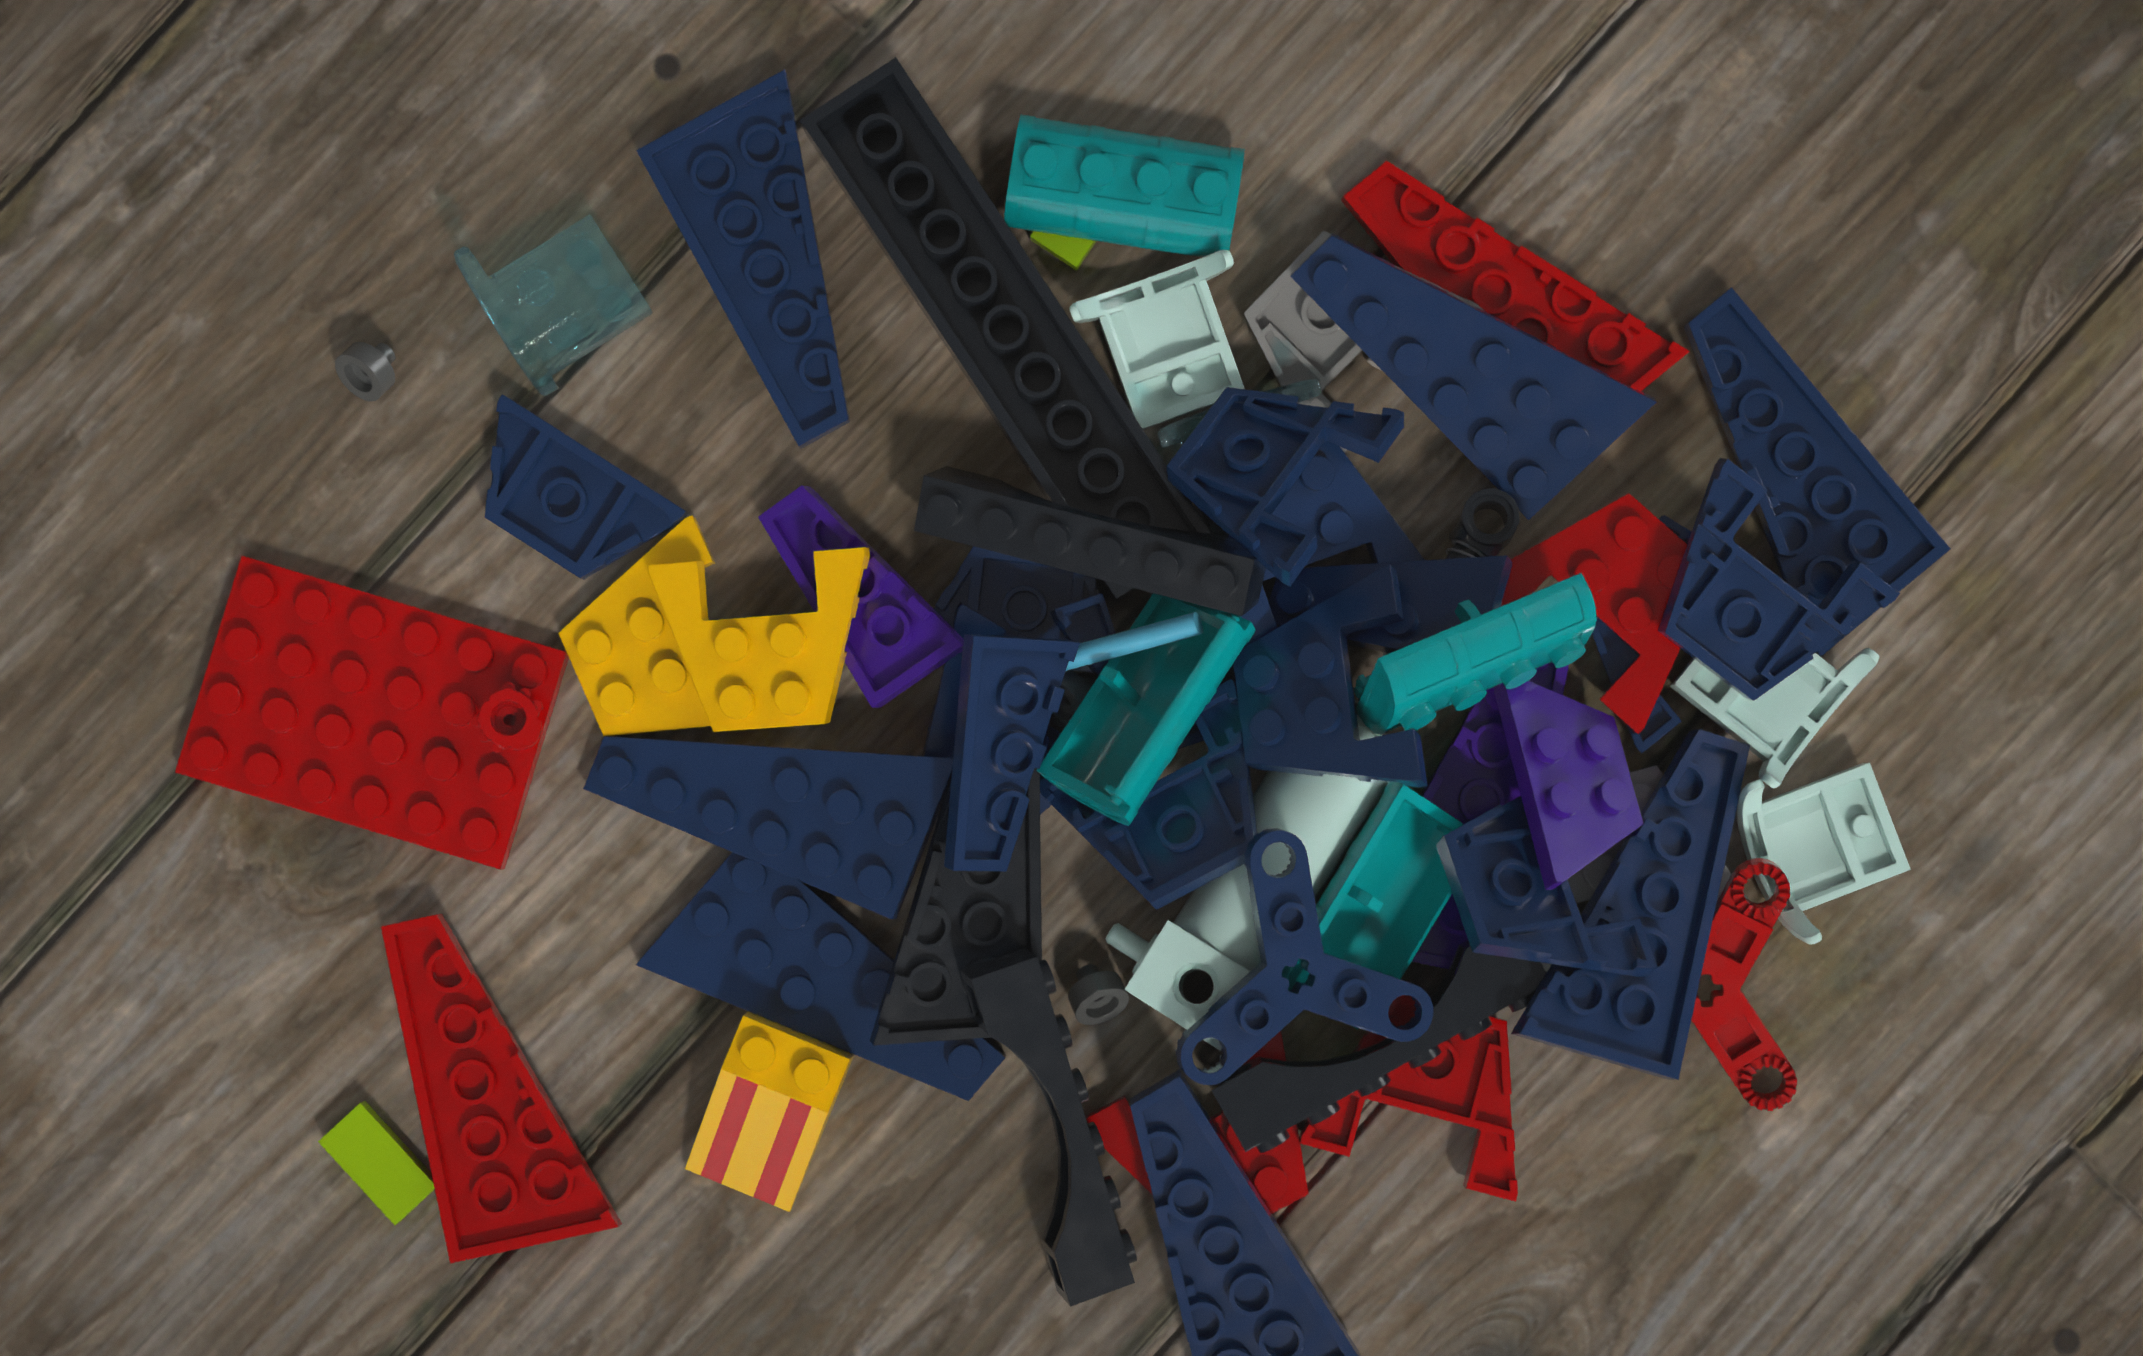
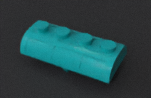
[1004,114,1245,257]
[1354,573,1597,735]
[1037,593,1256,826]
[1282,781,1464,1030]

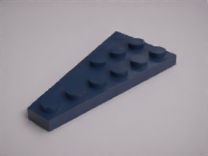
[636,69,850,449]
[1290,233,1657,520]
[1684,287,1951,657]
[1511,729,1750,1080]
[583,736,953,919]
[636,852,1006,1101]
[1130,1070,1360,1356]

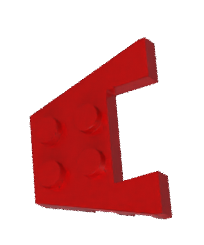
[1500,493,1687,734]
[1299,995,1518,1202]
[1085,1031,1309,1214]

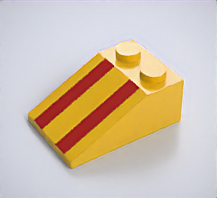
[685,1011,854,1212]

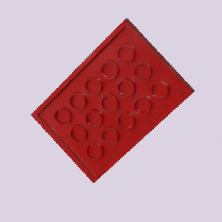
[175,556,569,870]

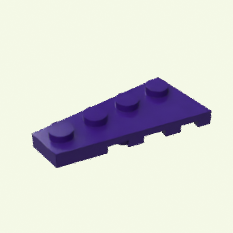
[758,485,964,708]

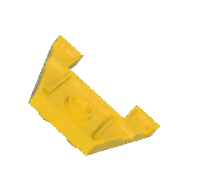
[558,515,715,737]
[648,547,870,732]

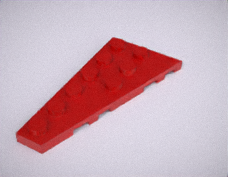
[1341,161,1690,391]
[381,913,622,1264]

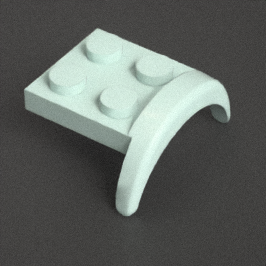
[1069,250,1245,430]
[1670,648,1879,788]
[1737,763,1911,945]

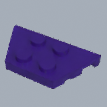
[1493,681,1644,890]

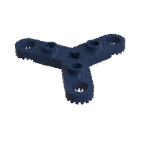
[1175,828,1433,1085]

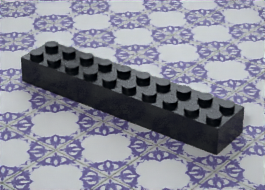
[800,57,1212,603]

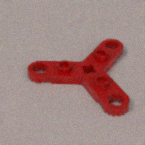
[1691,858,1797,1111]

